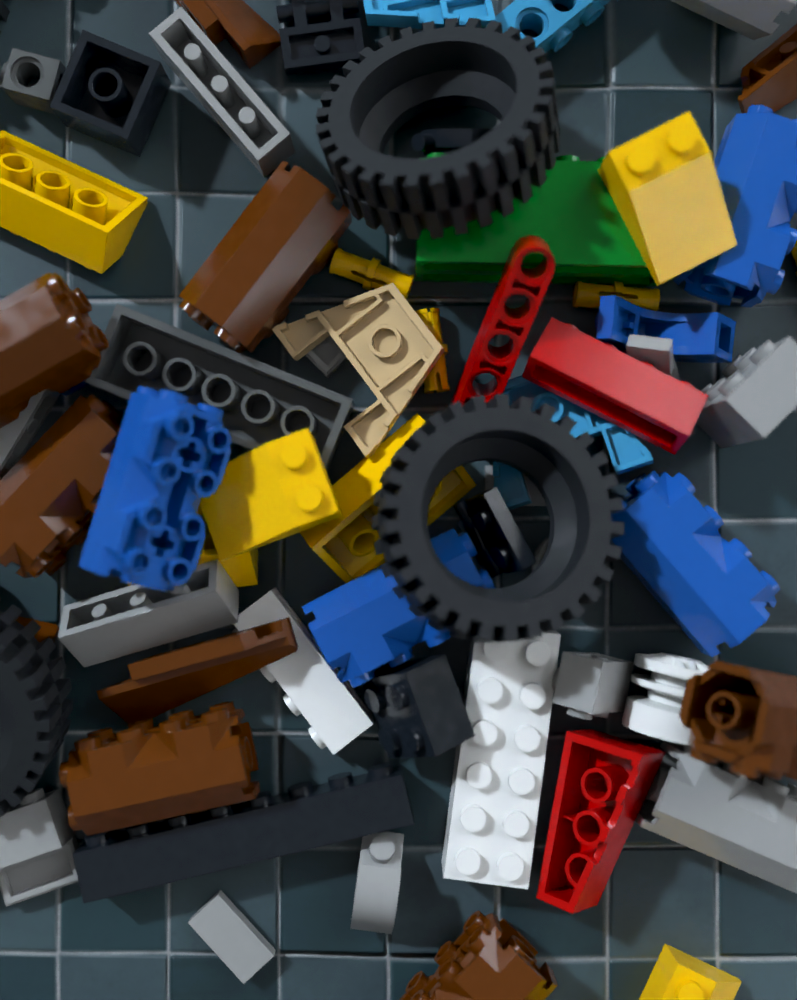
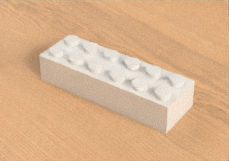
[441,631,561,889]

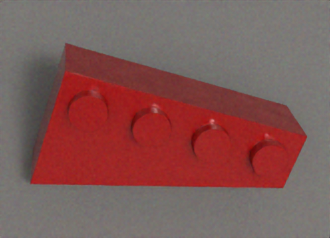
[536,729,666,914]

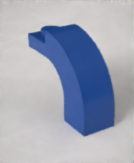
[595,295,736,363]

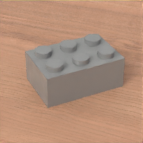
[696,336,797,449]

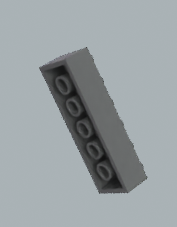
[84,304,355,472]

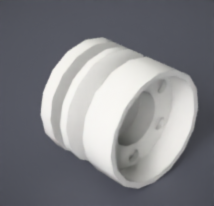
[621,652,711,745]

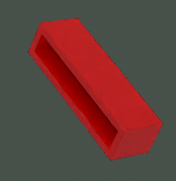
[522,317,709,455]

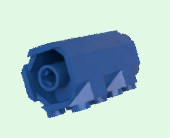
[673,105,797,308]
[78,386,231,591]
[609,470,781,657]
[302,528,495,688]

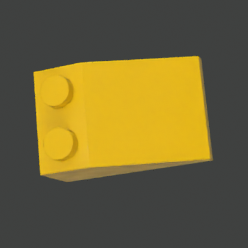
[598,111,737,286]
[200,428,343,561]

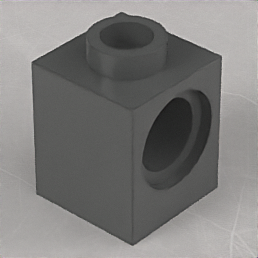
[1,48,66,115]

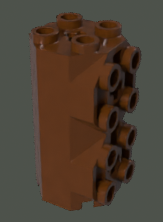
[179,161,352,354]
[0,272,109,428]
[0,394,122,578]
[679,660,797,780]
[59,701,260,836]
[399,910,558,1000]

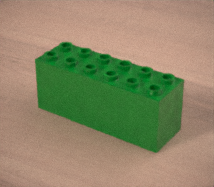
[415,152,657,286]

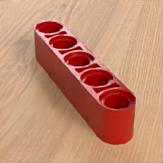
[450,235,555,406]

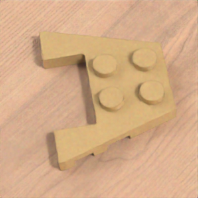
[272,283,444,458]

